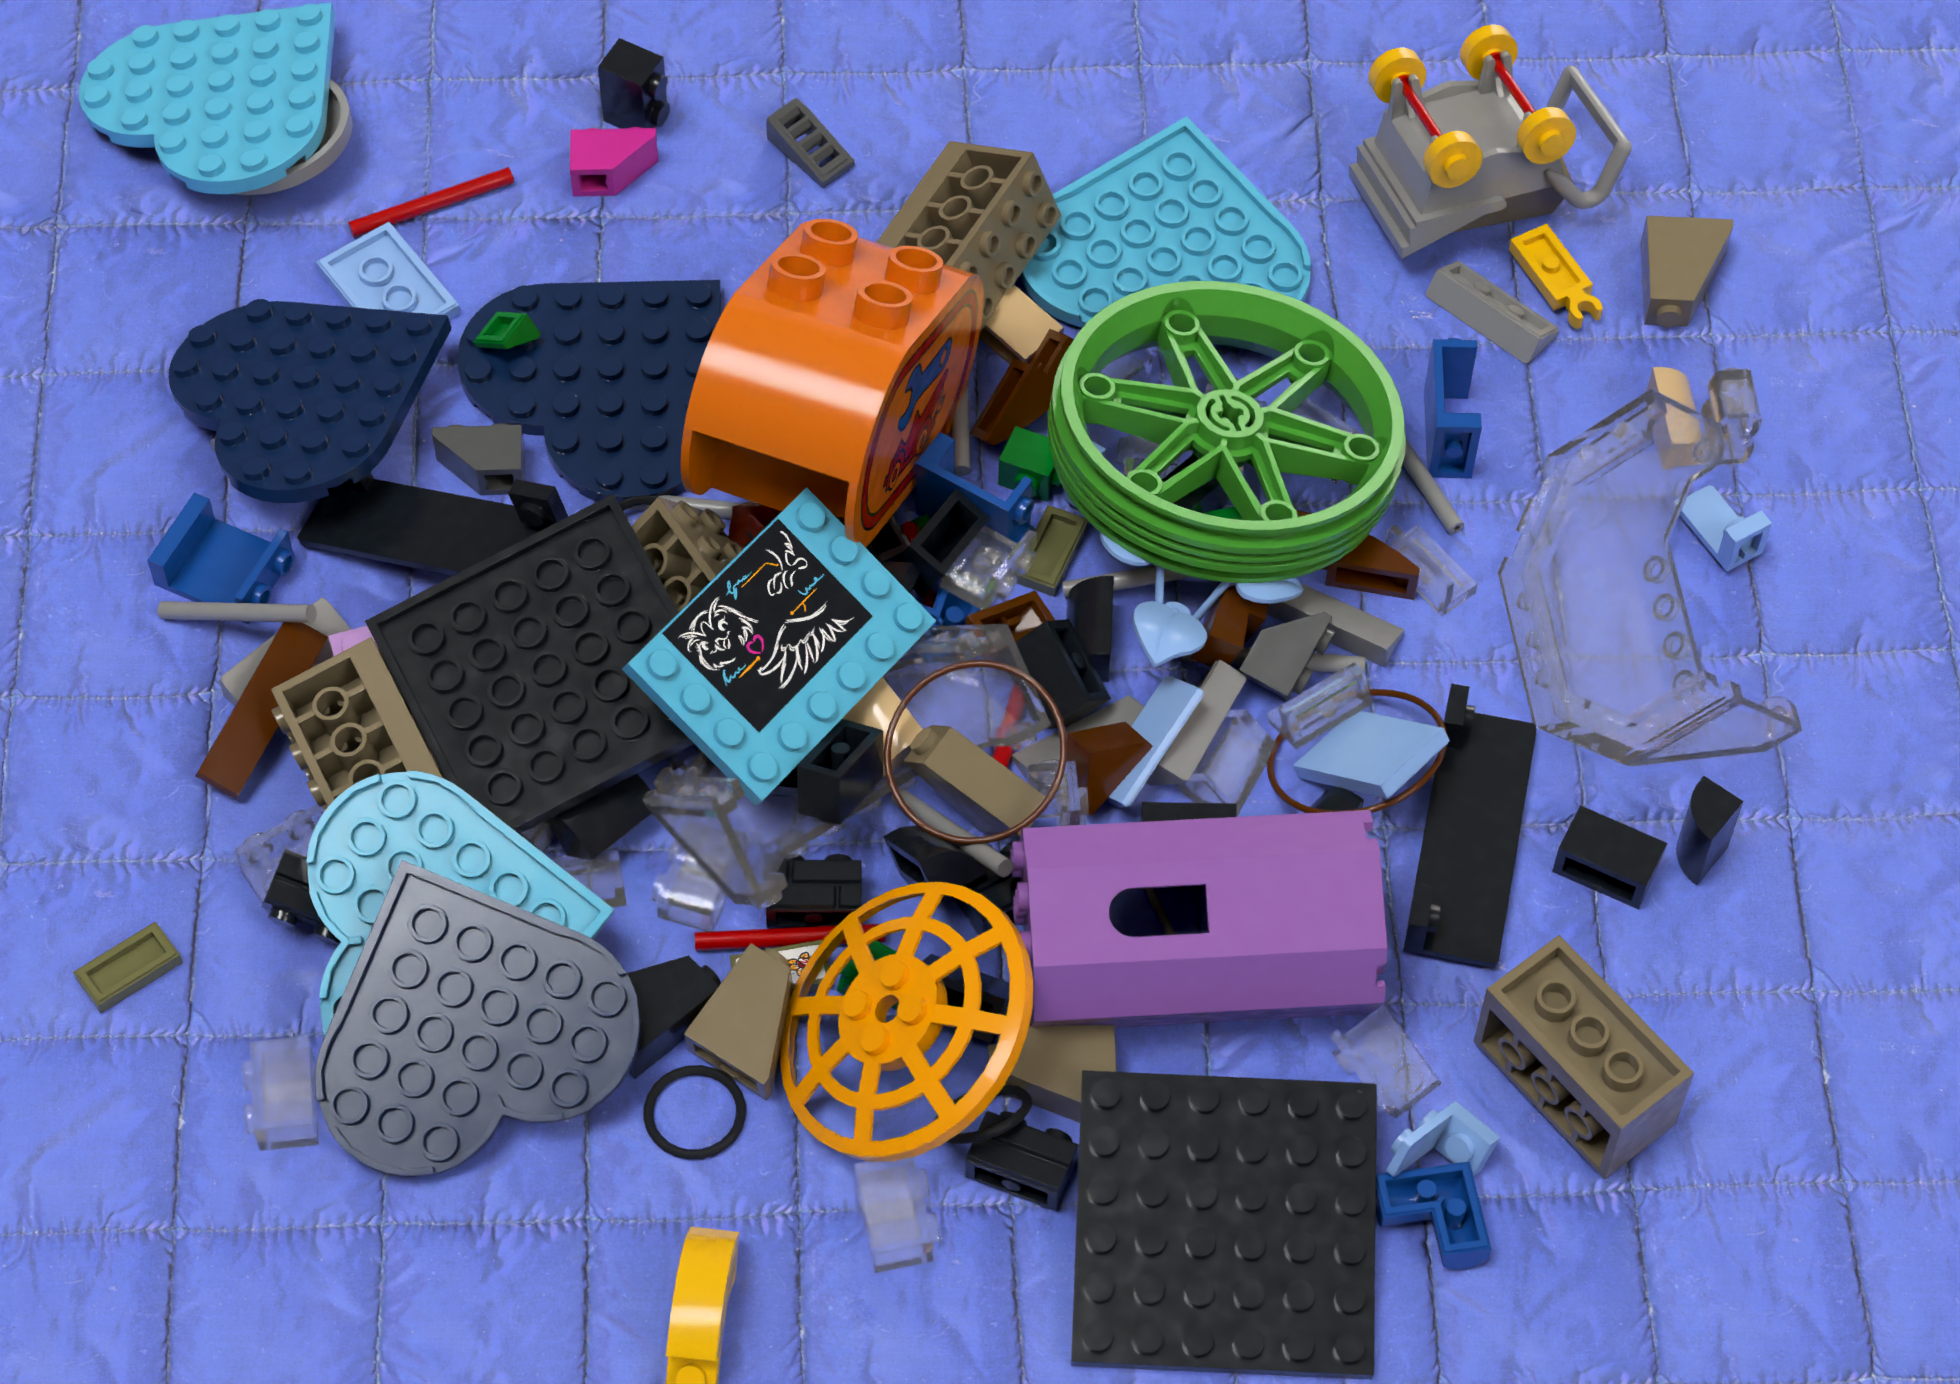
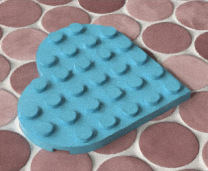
[79,2,336,194]
[1020,116,1311,346]
[306,770,616,1036]

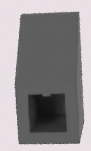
[432,423,525,495]
[1239,612,1336,701]

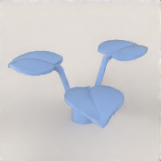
[1100,532,1304,668]

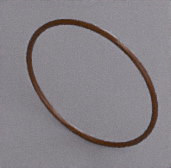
[884,660,1067,844]
[1267,689,1447,813]

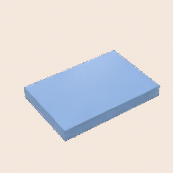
[316,222,460,320]
[1293,709,1450,799]

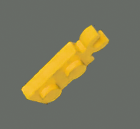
[1508,223,1603,329]

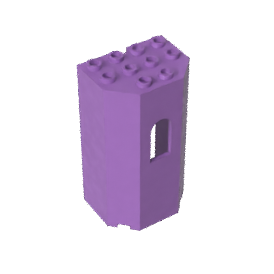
[1010,810,1388,1028]

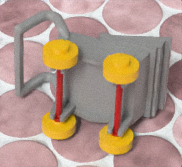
[1349,25,1632,259]

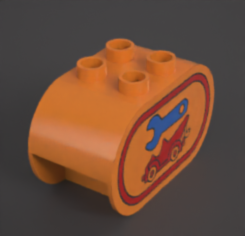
[680,219,984,547]

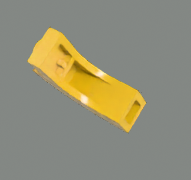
[666,1227,740,1384]

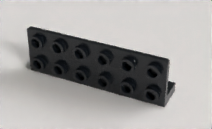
[297,472,568,575]
[1403,683,1537,968]

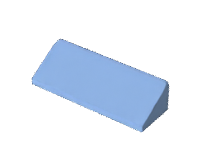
[1106,676,1204,808]

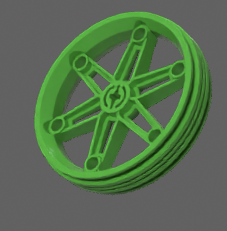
[1047,281,1406,583]

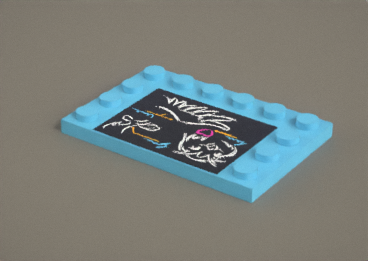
[622,487,936,806]

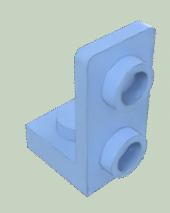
[1675,485,1772,572]
[1386,1101,1501,1177]

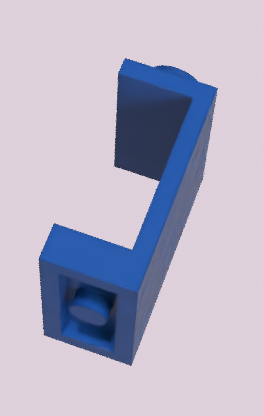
[1424,338,1482,479]
[916,432,1035,562]
[147,492,295,624]

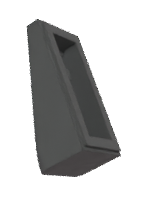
[766,98,855,188]

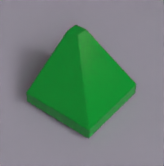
[474,312,541,349]

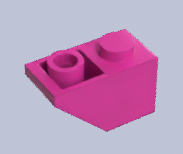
[570,127,658,197]

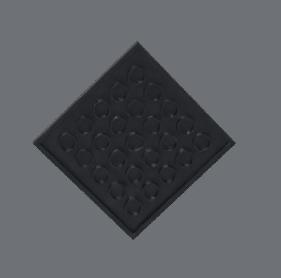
[365,494,694,834]
[1071,1070,1377,1380]

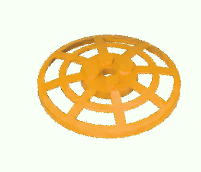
[780,882,1033,1162]

